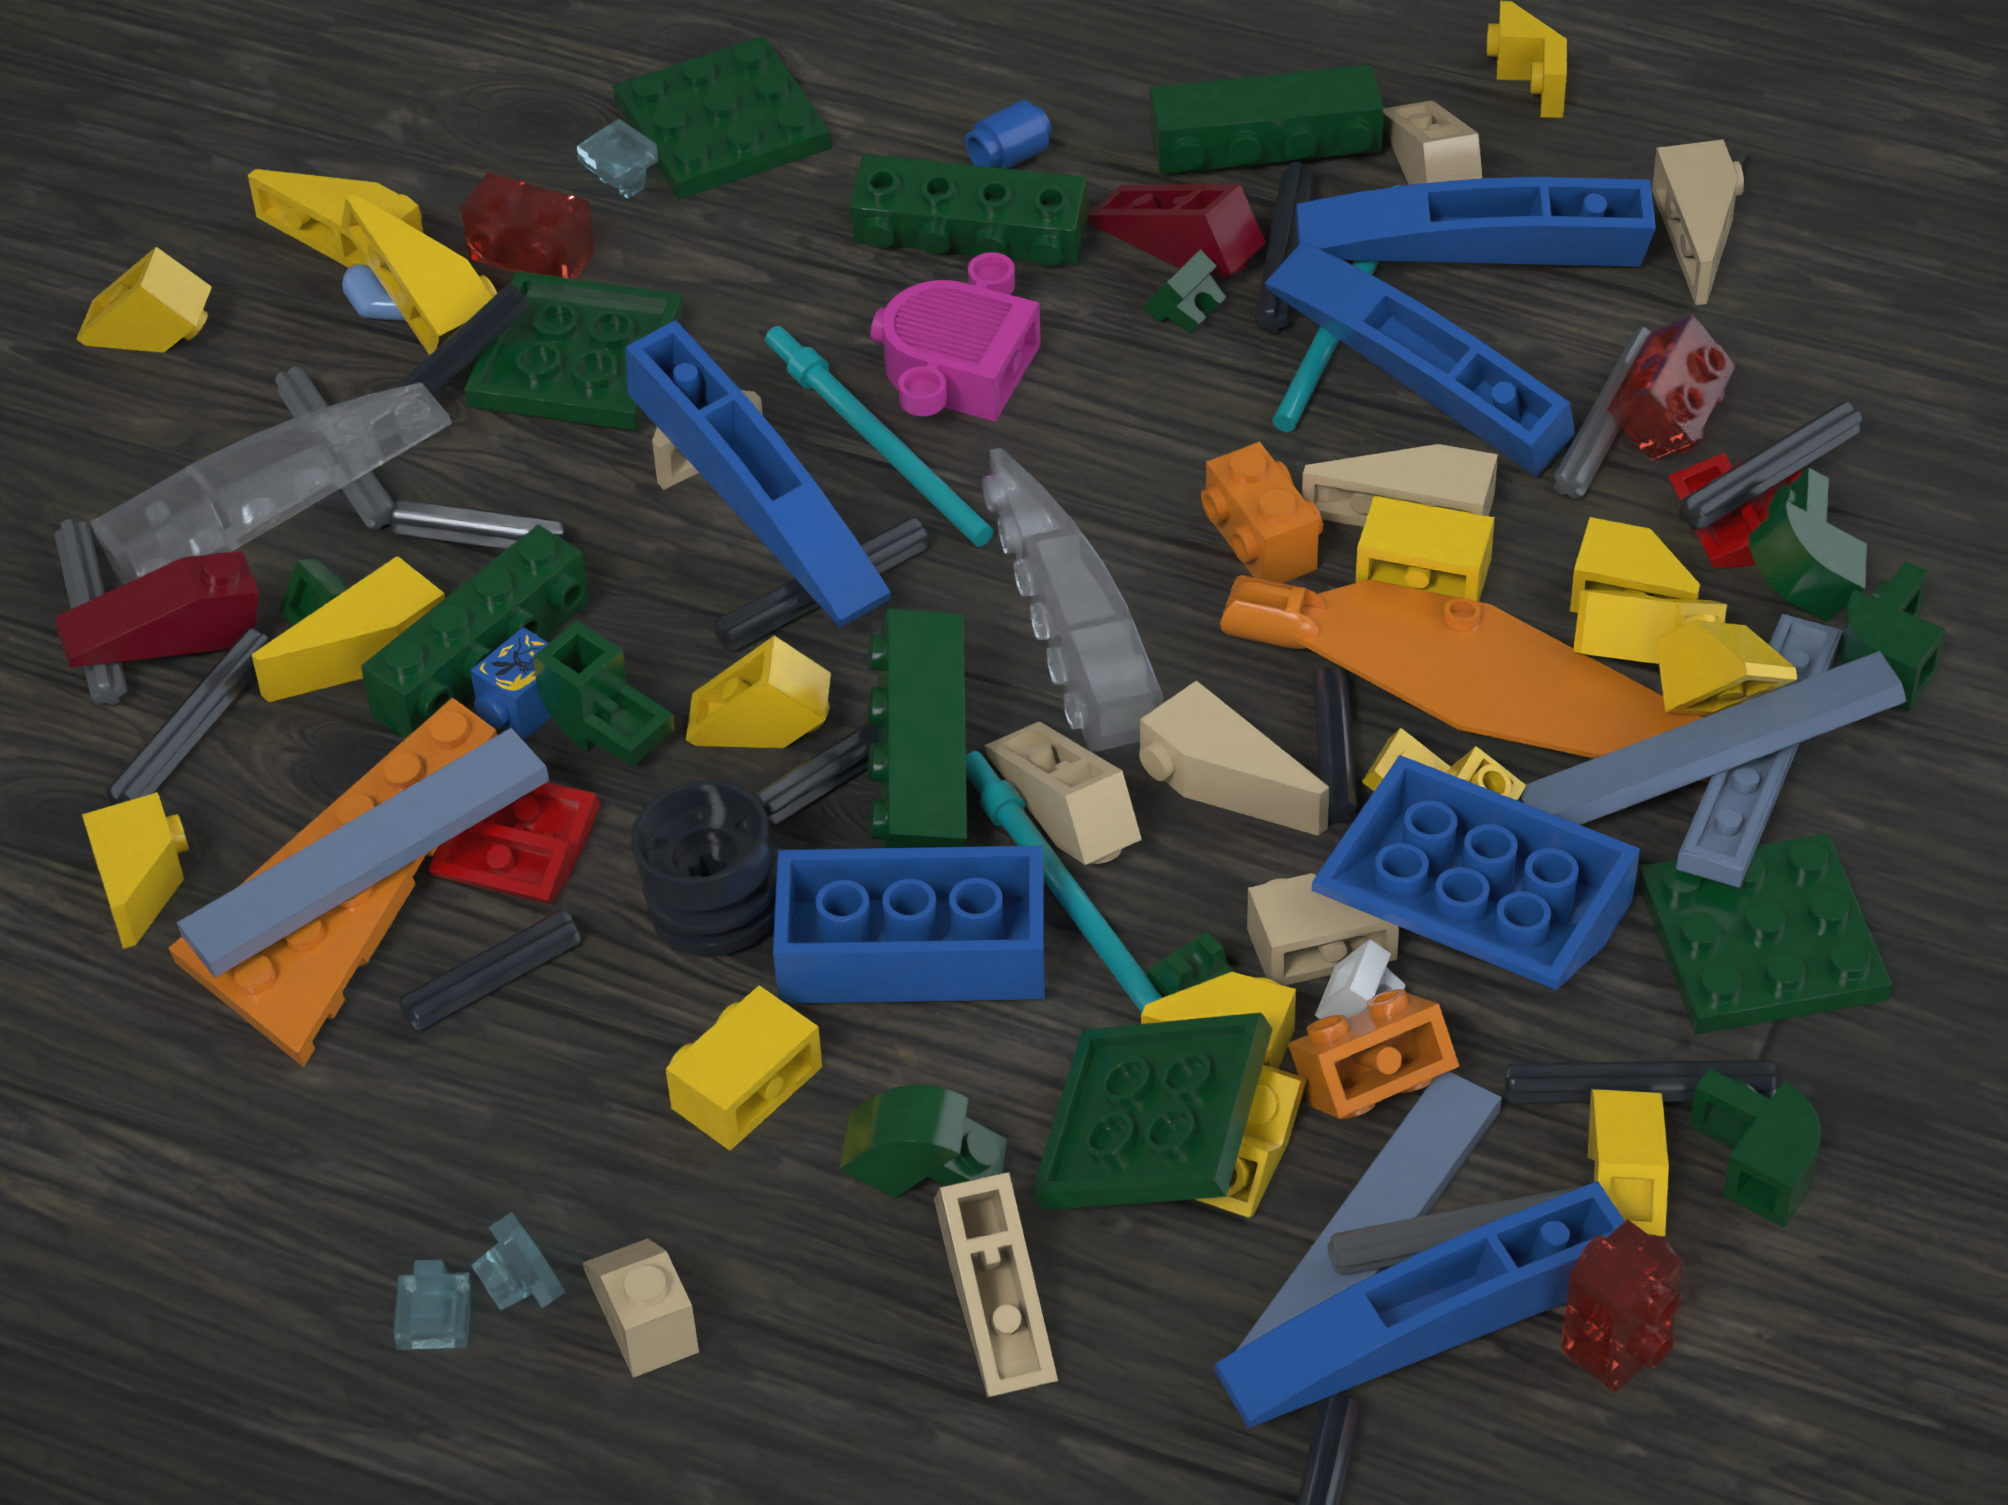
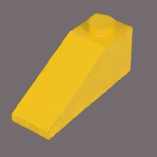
[248,169,423,268]
[341,193,497,355]
[251,556,445,702]

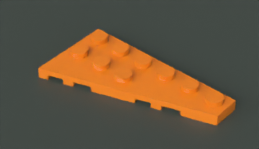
[168,698,498,1067]

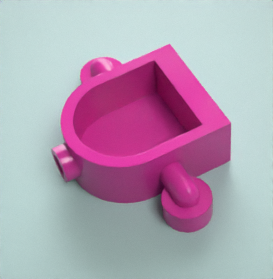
[871,252,1041,422]

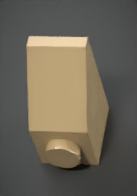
[1247,873,1399,986]
[583,1238,699,1378]

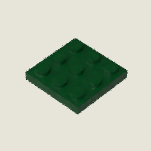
[613,36,832,200]
[464,271,684,431]
[1637,833,1892,1035]
[1031,1012,1273,1210]

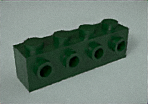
[1150,64,1383,174]
[849,154,1089,266]
[361,524,590,739]
[868,608,967,848]

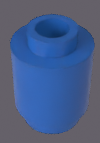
[965,100,1051,169]

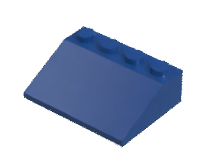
[1312,755,1640,990]

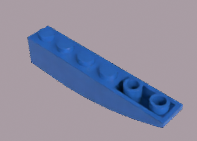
[1295,177,1656,267]
[1265,241,1575,477]
[626,320,891,628]
[1214,1181,1635,1428]

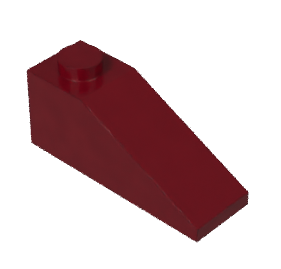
[1088,184,1266,278]
[55,551,259,668]

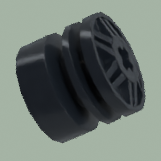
[631,779,777,956]

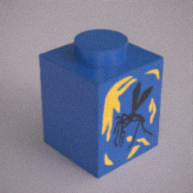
[470,627,551,741]

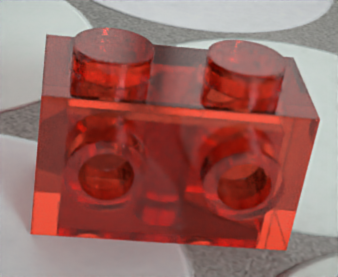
[461,172,595,279]
[1607,315,1736,460]
[1561,1219,1683,1393]

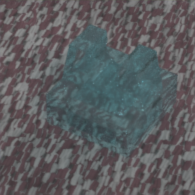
[577,119,658,198]
[471,1212,566,1310]
[393,1260,472,1350]

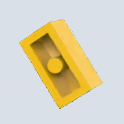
[1356,496,1495,602]
[666,985,822,1151]

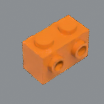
[1201,442,1323,583]
[1288,989,1459,1119]

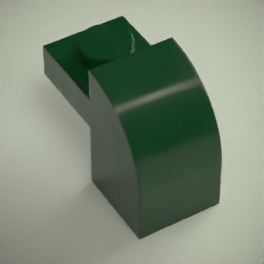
[1749,468,1867,622]
[1840,561,1946,711]
[533,620,675,768]
[1690,1068,1821,1228]
[840,1085,1007,1199]

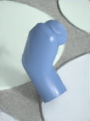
[342,264,406,321]

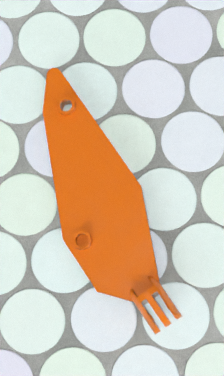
[1220,575,1712,783]

